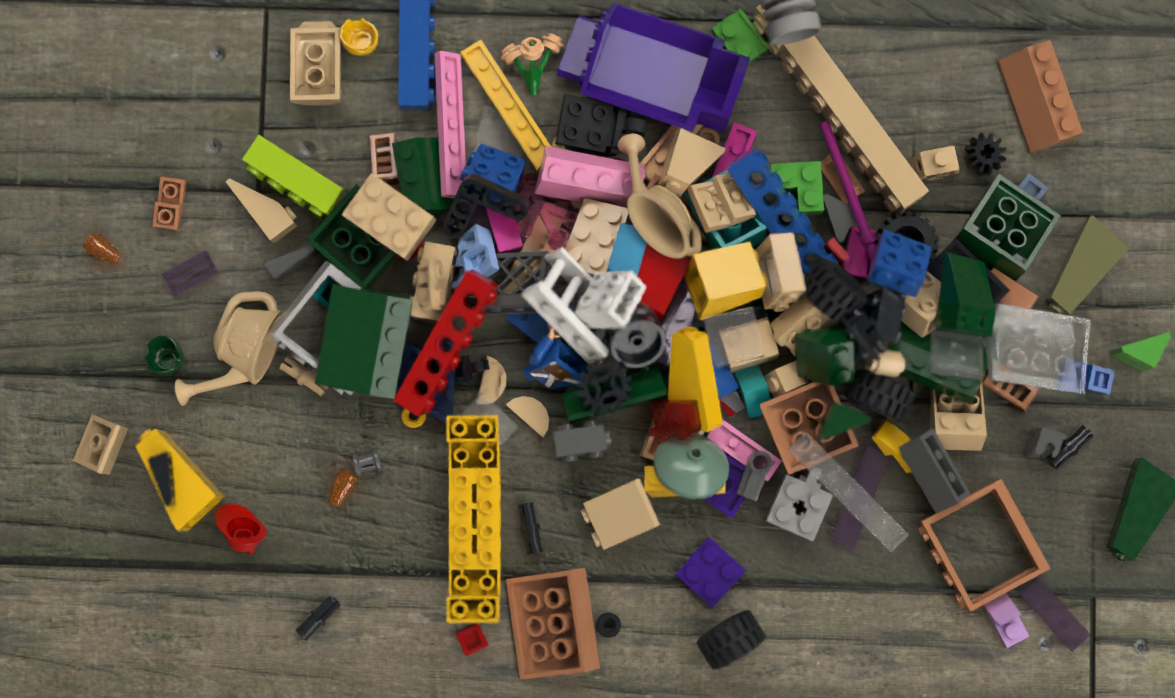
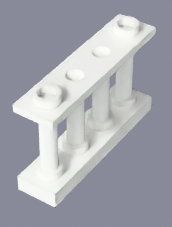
[522,247,610,364]

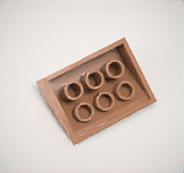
[506,568,600,680]

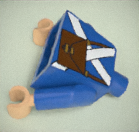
[524,323,602,389]

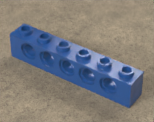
[727,147,838,277]

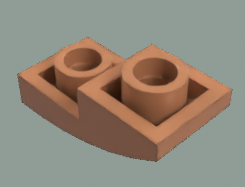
[153,176,187,230]
[991,268,1039,317]

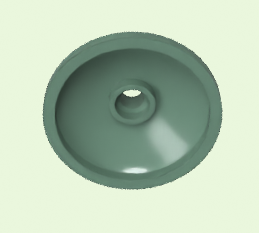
[654,433,729,499]

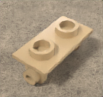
[417,258,446,312]

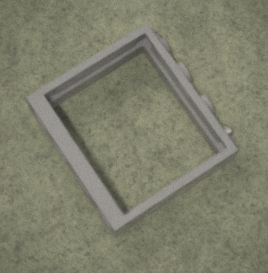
[269,261,361,396]

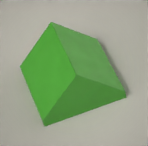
[1109,332,1171,372]

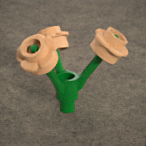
[501,33,564,95]

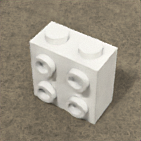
[574,271,646,329]

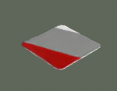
[719,391,745,417]

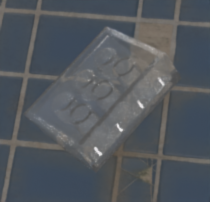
[984,304,1091,394]

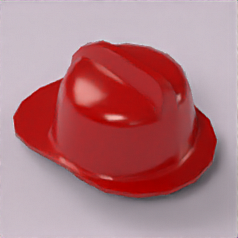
[214,504,267,555]

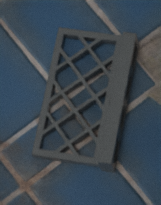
[446,251,549,317]

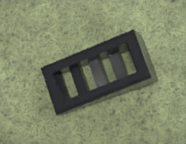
[148,451,176,507]

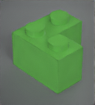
[770,161,824,216]

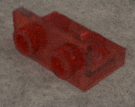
[647,400,702,440]

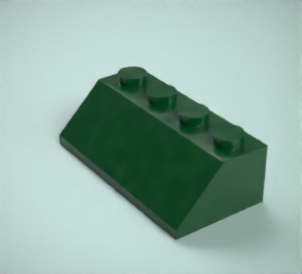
[562,364,668,424]

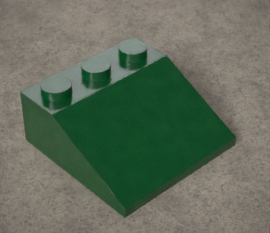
[954,174,1061,281]
[307,184,397,290]

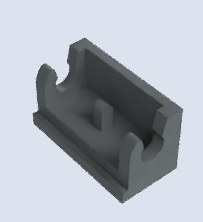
[1024,427,1067,459]

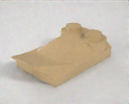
[290,21,342,105]

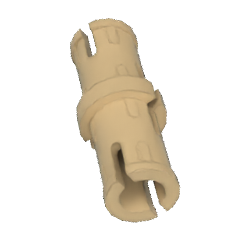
[279,356,328,397]

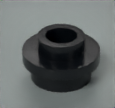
[596,612,621,638]

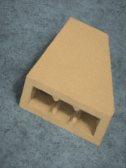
[658,128,725,197]

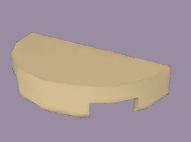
[476,355,507,405]
[506,396,549,438]

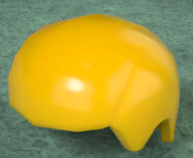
[340,18,379,56]

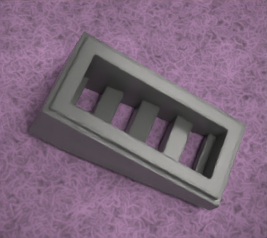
[264,245,318,282]

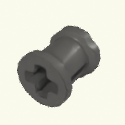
[353,449,383,477]

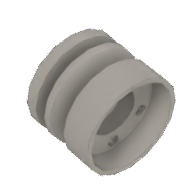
[760,0,822,45]

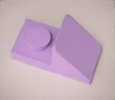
[983,593,1029,648]

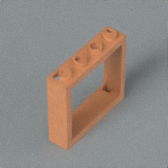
[918,479,1050,612]

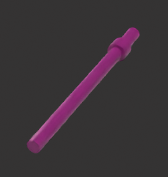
[819,121,876,263]

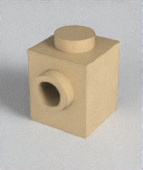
[764,360,809,398]

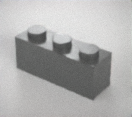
[898,428,971,514]

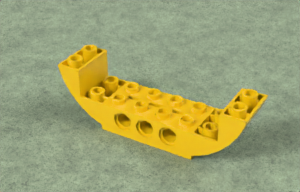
[447,416,501,623]

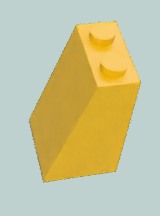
[136,429,225,531]

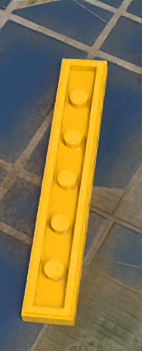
[460,40,551,173]

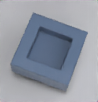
[1018,173,1048,200]

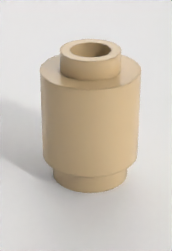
[865,350,905,377]

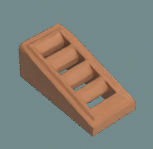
[370,133,400,186]
[982,363,1039,412]

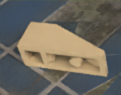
[226,179,297,244]

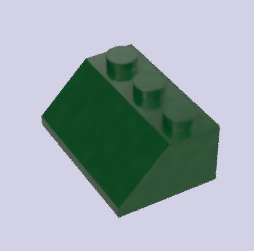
[392,137,460,216]

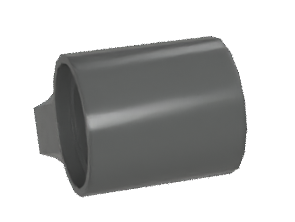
[736,450,772,501]

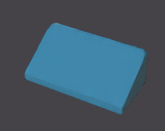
[607,223,647,276]

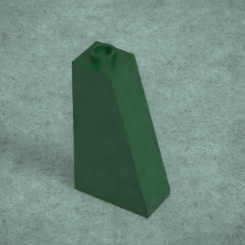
[1107,457,1175,562]

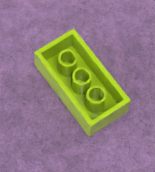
[242,135,347,221]

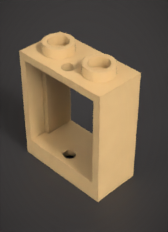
[756,233,806,312]

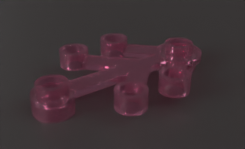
[515,173,578,251]

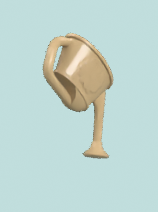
[618,134,702,258]
[174,291,284,406]

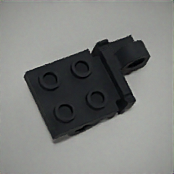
[555,94,648,157]

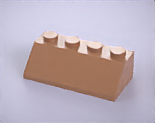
[998,40,1083,153]

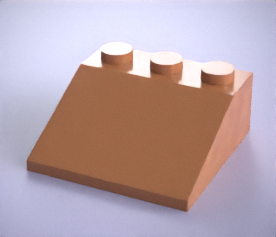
[759,381,859,475]

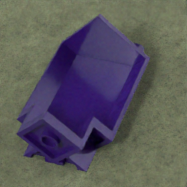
[557,2,750,133]

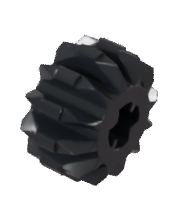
[964,133,1007,175]

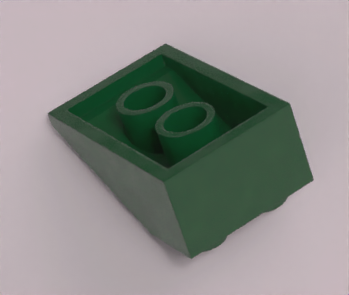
[935,253,996,337]

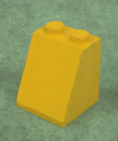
[684,242,767,321]

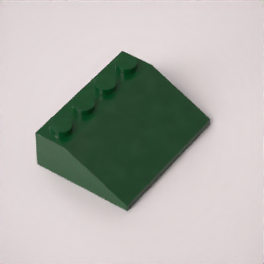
[314,284,412,399]
[887,321,1001,405]

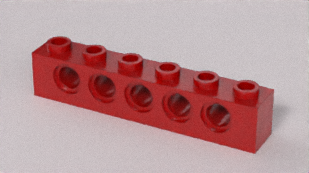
[393,269,499,416]

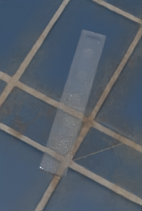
[788,432,909,552]

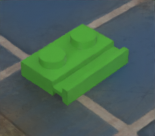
[711,8,769,64]

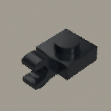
[455,355,490,383]

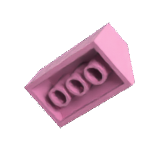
[535,146,645,208]

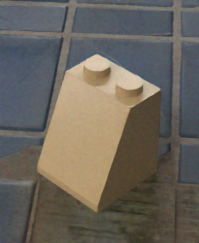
[581,478,660,550]

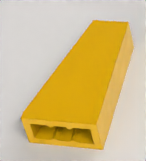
[667,326,722,432]

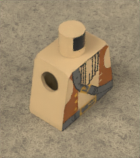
[908,146,960,182]

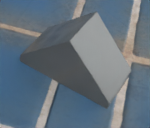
[823,194,855,244]

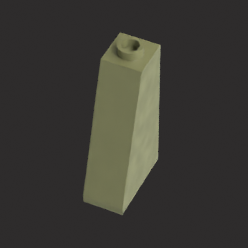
[1046,215,1130,317]

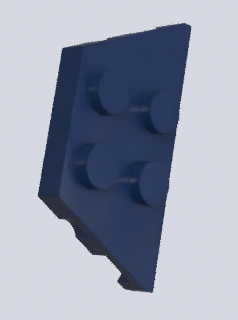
[395,344,455,424]

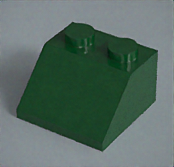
[795,324,854,386]

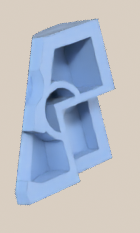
[452,224,499,290]

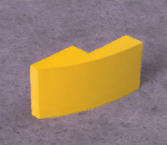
[872,421,912,473]

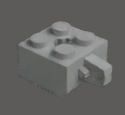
[764,465,833,541]

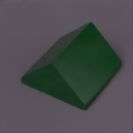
[815,402,871,442]

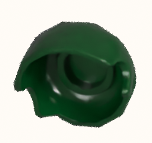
[145,335,184,376]

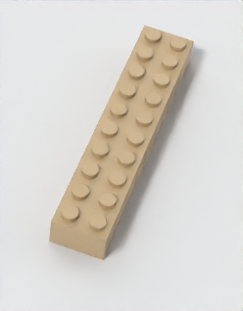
[752,4,929,214]

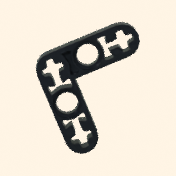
[443,174,530,239]

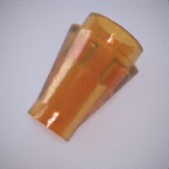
[83,231,122,266]
[328,468,359,508]

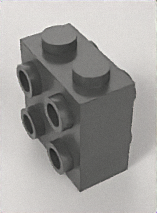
[553,421,611,463]

